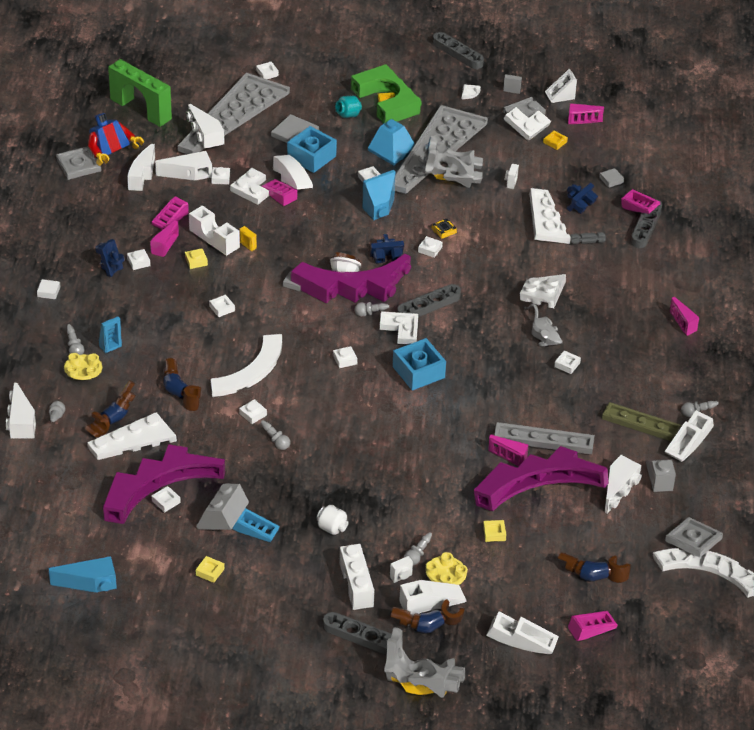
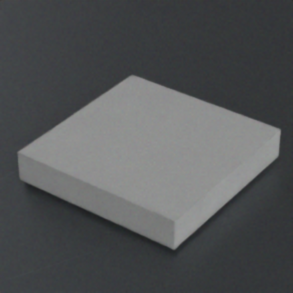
[271,114,319,143]
[56,146,101,180]
[665,517,723,557]

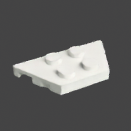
[520,274,566,308]

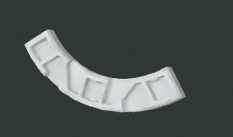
[211,334,282,397]
[653,548,754,598]

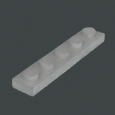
[494,422,595,455]

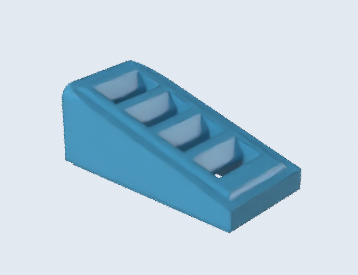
[99,317,122,353]
[232,508,280,543]

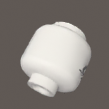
[317,505,348,535]

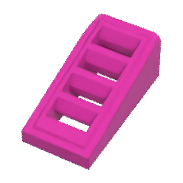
[568,104,604,124]
[261,179,297,206]
[621,189,660,214]
[152,197,189,230]
[150,220,179,257]
[670,296,699,336]
[488,435,528,466]
[568,611,618,641]

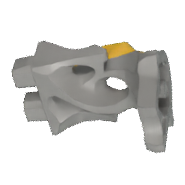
[422,136,483,188]
[384,627,465,697]

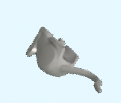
[524,303,562,346]

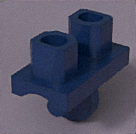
[566,183,598,214]
[370,234,404,264]
[95,239,125,277]

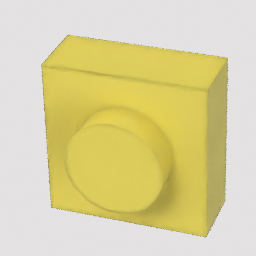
[185,249,208,269]
[483,520,506,542]
[196,556,224,583]

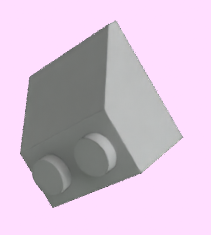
[196,483,249,530]

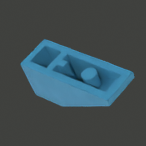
[48,556,117,593]

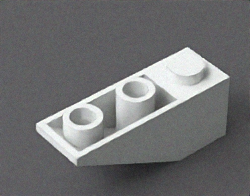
[186,104,224,149]
[155,151,212,180]
[6,383,36,438]
[605,455,642,514]
[400,580,466,615]

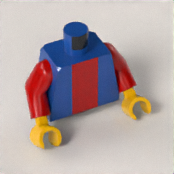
[88,113,144,166]

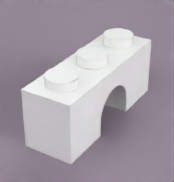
[189,206,240,256]
[340,544,374,610]

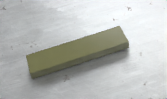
[602,402,682,441]

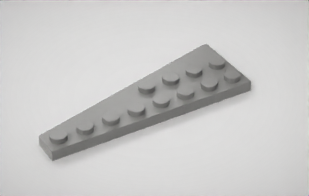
[178,73,290,154]
[395,105,488,194]

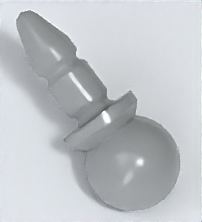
[354,302,389,317]
[67,324,84,355]
[49,401,65,422]
[681,401,718,417]
[261,420,290,450]
[404,532,432,565]

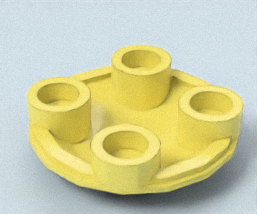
[64,353,103,380]
[425,552,468,585]

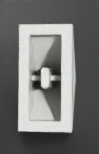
[545,69,577,103]

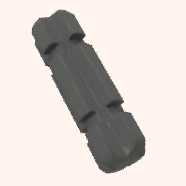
[570,232,606,244]

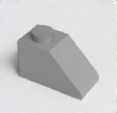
[646,459,676,492]

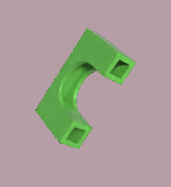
[108,59,172,127]
[351,64,422,124]

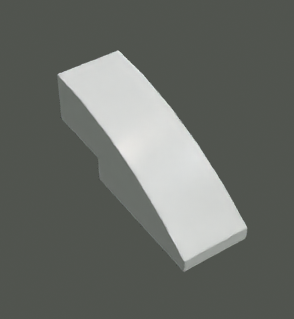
[128,144,155,191]
[273,155,313,189]
[665,410,714,462]
[486,612,559,654]

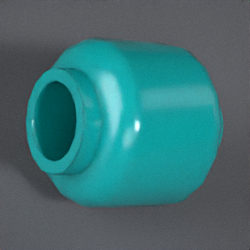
[335,96,362,118]

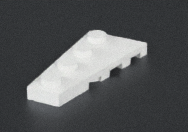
[529,188,571,244]
[87,412,177,460]

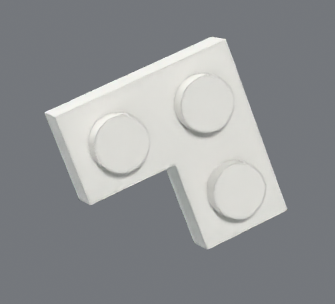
[504,107,551,141]
[230,168,269,205]
[380,312,418,345]

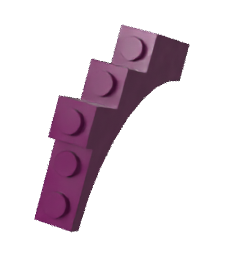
[291,254,411,303]
[103,444,225,524]
[474,446,609,511]

